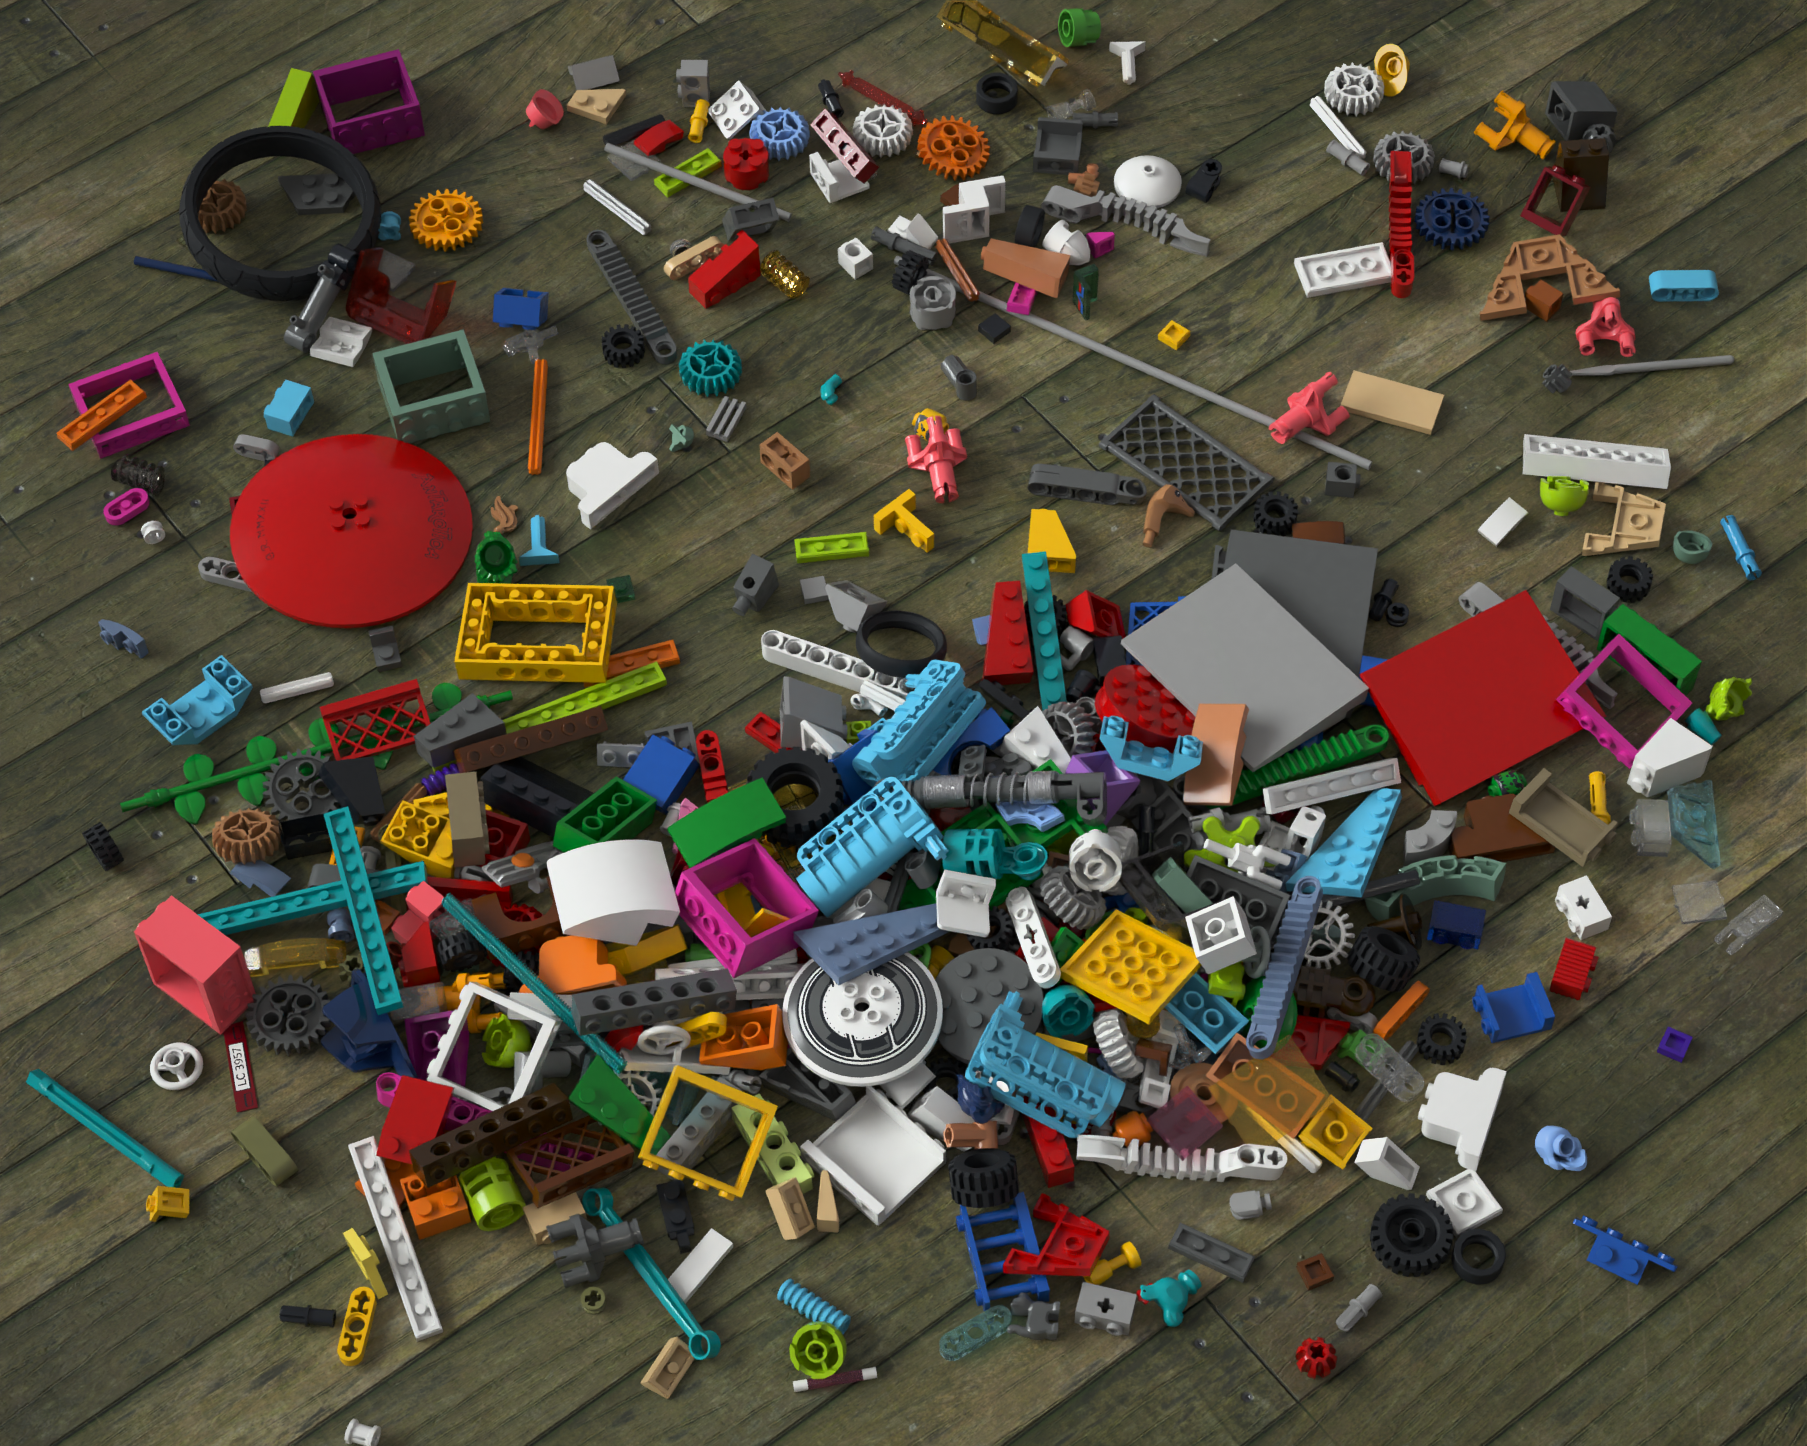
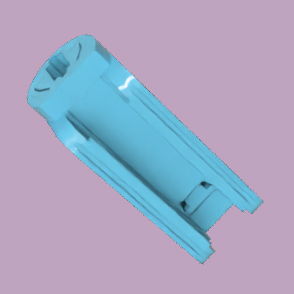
[852,660,986,793]
[796,777,949,917]
[965,991,1126,1138]

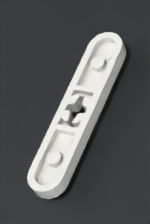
[1006,887,1061,988]

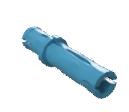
[1720,515,1762,580]

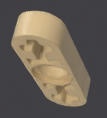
[664,236,724,280]

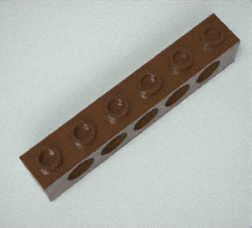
[453,706,608,773]

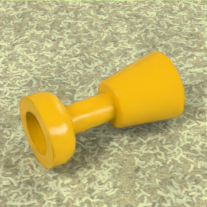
[1083,1241,1142,1286]

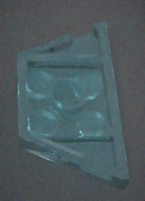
[1667,780,1721,869]

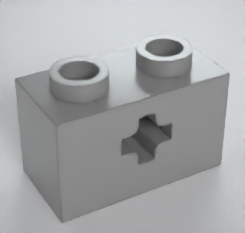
[1074,1282,1137,1336]

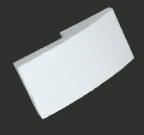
[1478,497,1528,547]

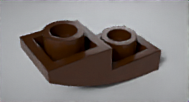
[1292,521,1345,544]

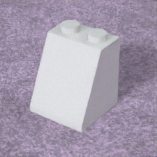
[1627,718,1713,798]

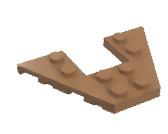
[1480,234,1620,321]

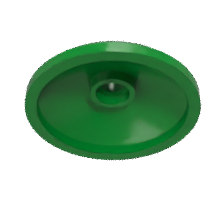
[1236,976,1297,1054]

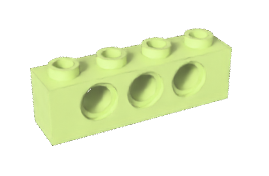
[731,1093,814,1194]

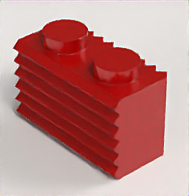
[1549,937,1599,1000]

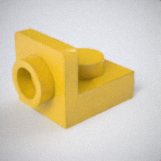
[146,1186,189,1222]

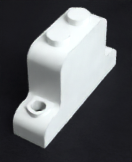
[566,442,659,529]
[1418,1068,1507,1171]

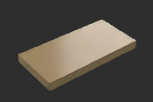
[1340,370,1444,435]

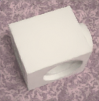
[838,238,873,280]

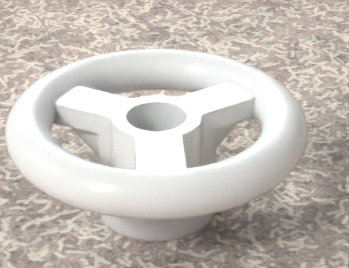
[637,1020,691,1055]
[150,1042,203,1090]

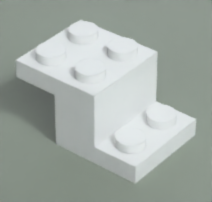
[943,176,1005,244]

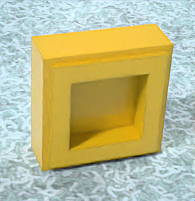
[1158,320,1191,350]

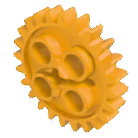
[409,189,483,252]

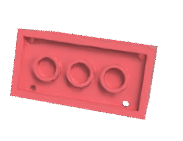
[134,895,256,1035]

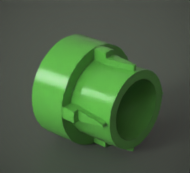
[1058,8,1101,47]

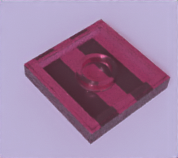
[1147,1086,1223,1161]

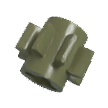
[339,954,366,987]

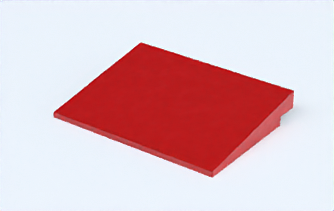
[1359,590,1607,806]

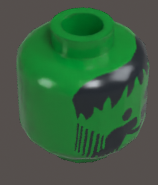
[1488,770,1527,797]

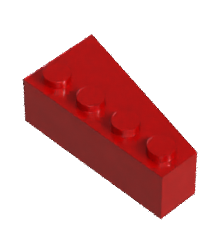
[982,580,1034,685]

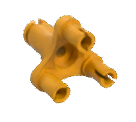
[1474,90,1556,160]
[415,972,507,1034]

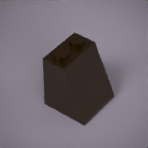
[1552,138,1609,212]

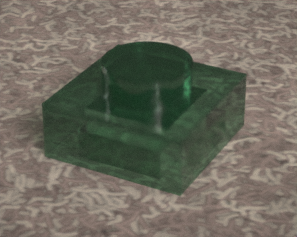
[606,575,635,603]

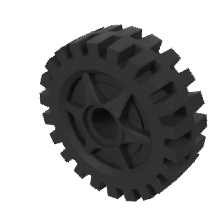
[1370,1193,1453,1277]

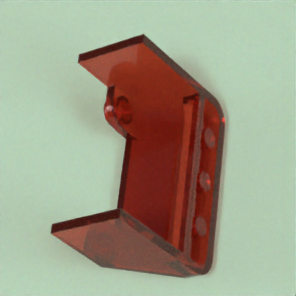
[346,247,457,344]

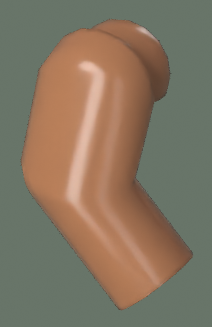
[1068,163,1099,184]

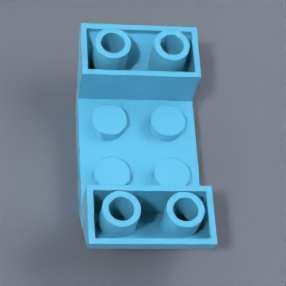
[142,655,253,745]
[1099,716,1203,781]

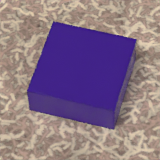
[1657,1027,1693,1063]

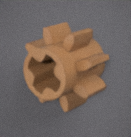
[1073,172,1100,197]

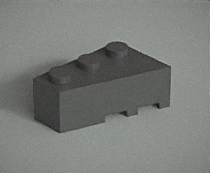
[414,693,507,768]
[759,1047,856,1121]

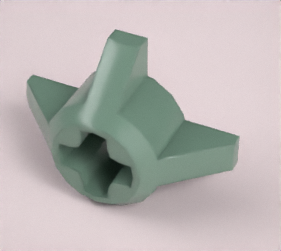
[669,424,694,452]

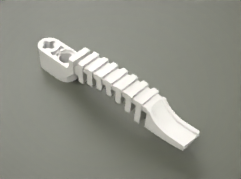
[1076,1135,1287,1182]

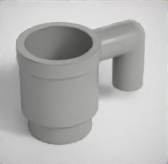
[1060,626,1094,671]

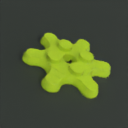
[1183,816,1276,873]

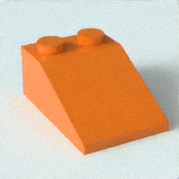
[699,1004,788,1070]

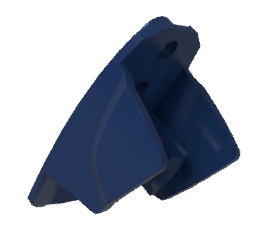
[321,968,418,1078]

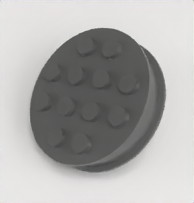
[935,948,1045,1065]

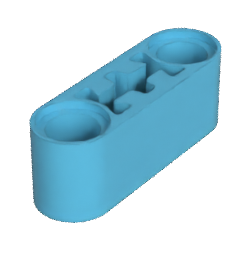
[1649,270,1719,302]

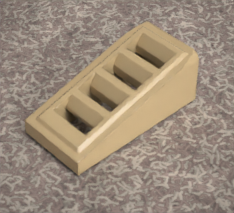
[817,1170,839,1233]

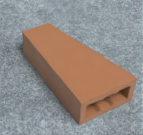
[981,238,1071,298]

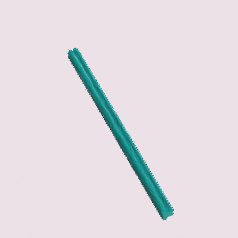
[441,893,628,1074]

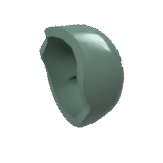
[1673,531,1713,564]

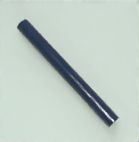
[134,256,218,282]

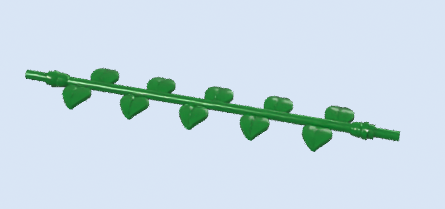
[120,683,513,825]

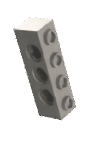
[657,1077,742,1181]

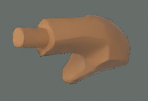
[1143,484,1195,548]

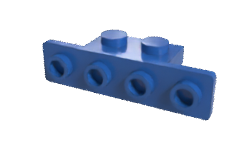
[1573,1215,1678,1285]

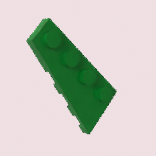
[568,1055,671,1155]

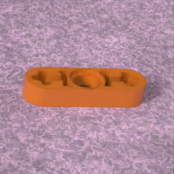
[1372,981,1430,1042]

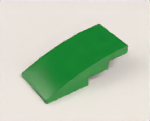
[668,777,786,868]

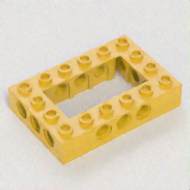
[454,583,617,683]

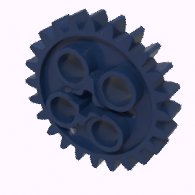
[1414,188,1490,251]

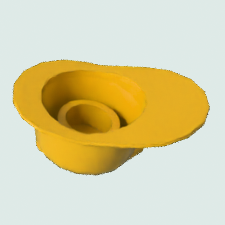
[1374,44,1410,97]

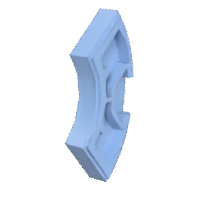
[995,801,1065,832]

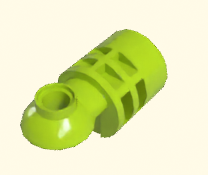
[459,1156,526,1231]

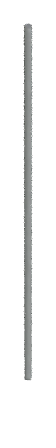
[894,256,1372,470]

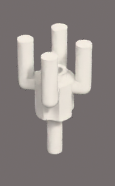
[1204,839,1291,890]

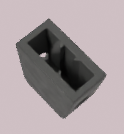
[732,554,779,616]

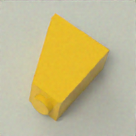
[1028,509,1076,573]

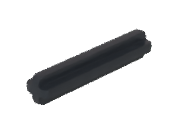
[603,114,665,146]

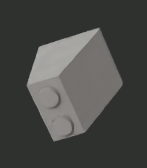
[780,676,847,748]

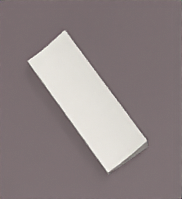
[1523,434,1671,489]

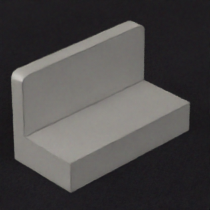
[568,55,619,90]

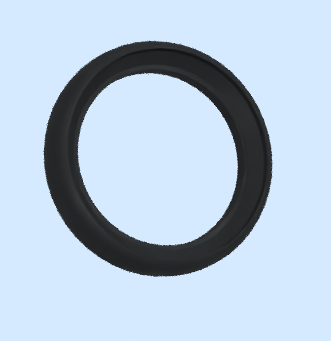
[856,610,947,678]

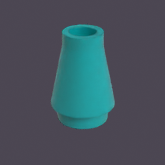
[1685,708,1722,745]

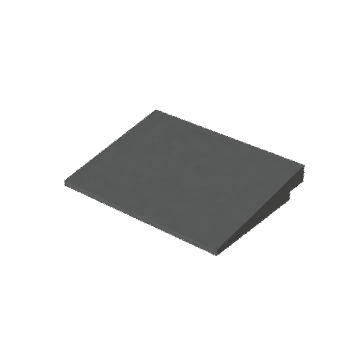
[1223,530,1378,719]

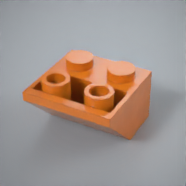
[400,1174,471,1240]

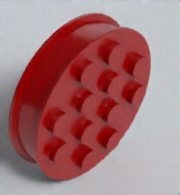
[1095,665,1196,753]

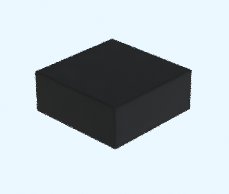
[978,313,1011,344]

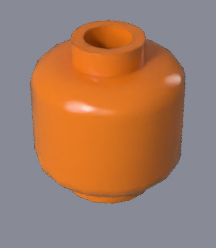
[1112,1110,1153,1148]

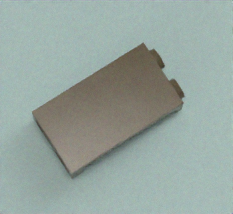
[1509,768,1618,867]

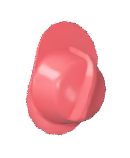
[526,89,564,130]

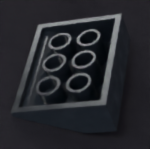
[480,757,594,838]

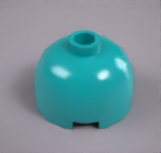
[1042,985,1095,1039]

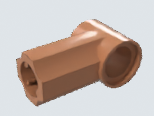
[943,1121,998,1150]

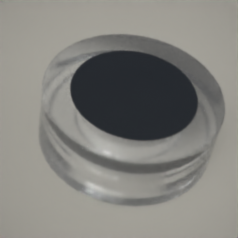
[670,239,692,258]

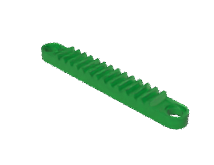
[1205,724,1389,809]

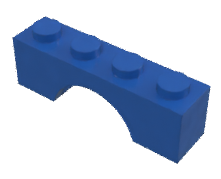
[933,707,1011,776]

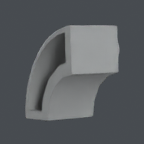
[1403,810,1457,867]

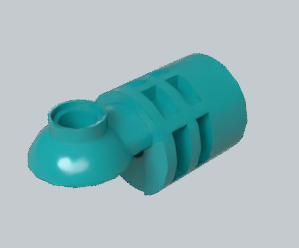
[942,829,1048,880]

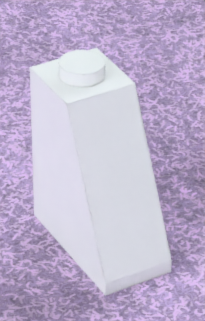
[907,1086,975,1152]

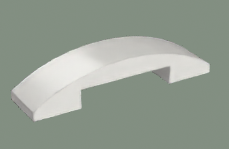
[1139,1010,1184,1110]

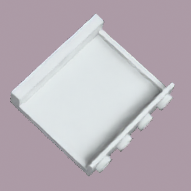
[800,1086,946,1226]

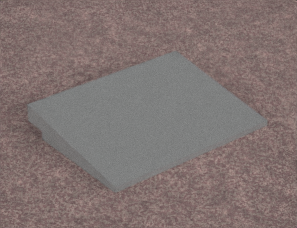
[1121,563,1369,772]

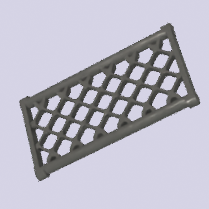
[1099,394,1275,532]

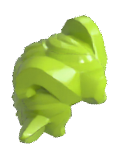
[1705,676,1752,721]

